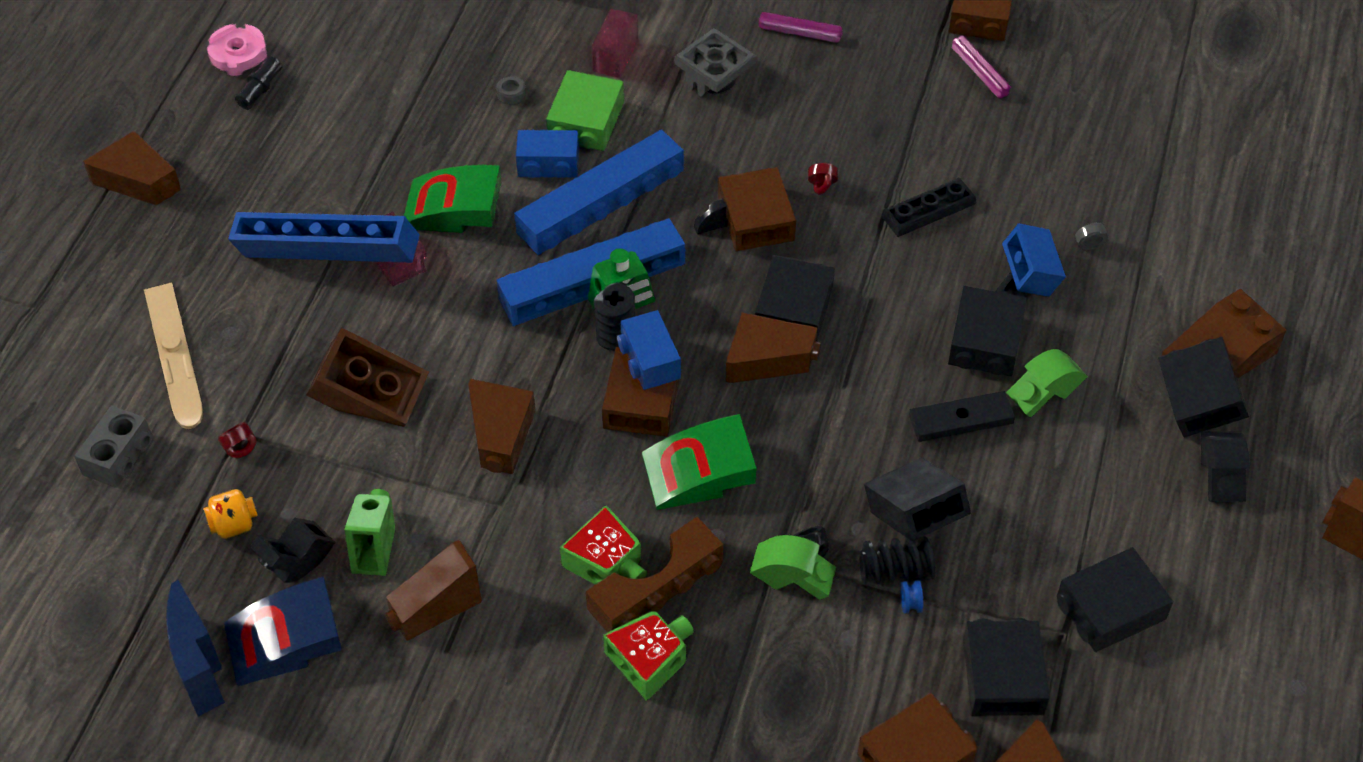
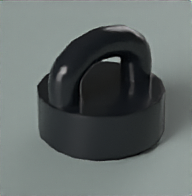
[794,526,829,557]

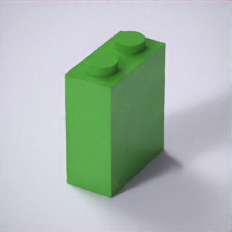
[546,70,624,151]

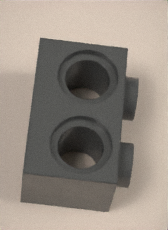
[74,405,153,488]

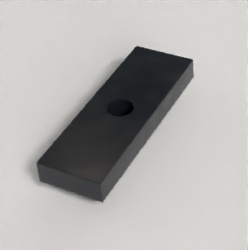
[882,178,976,237]
[909,391,1015,442]

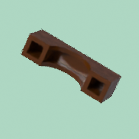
[586,517,723,632]

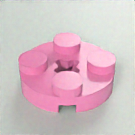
[207,24,267,76]

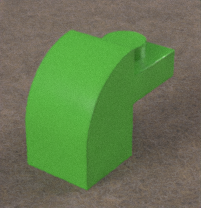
[1006,349,1088,417]
[750,535,836,600]

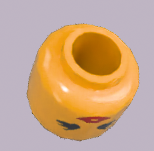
[203,489,258,539]

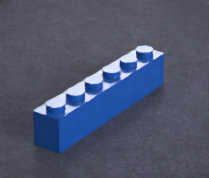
[514,129,684,255]
[228,212,420,263]
[496,218,685,326]

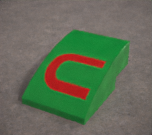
[404,165,502,233]
[642,414,756,510]

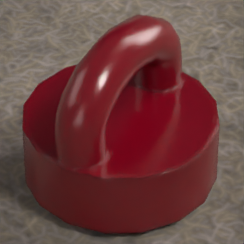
[808,163,838,195]
[218,422,256,458]

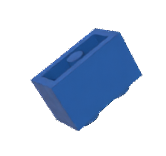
[516,130,579,178]
[1002,223,1066,297]
[617,310,681,390]

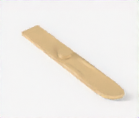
[144,283,203,429]

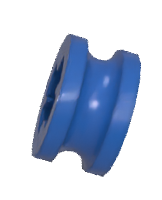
[900,581,923,614]

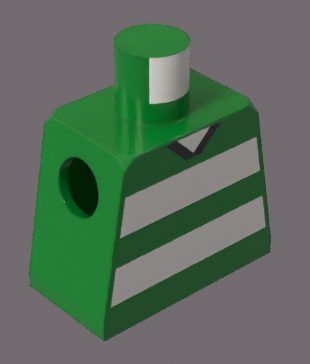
[588,249,655,309]

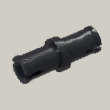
[235,56,282,110]

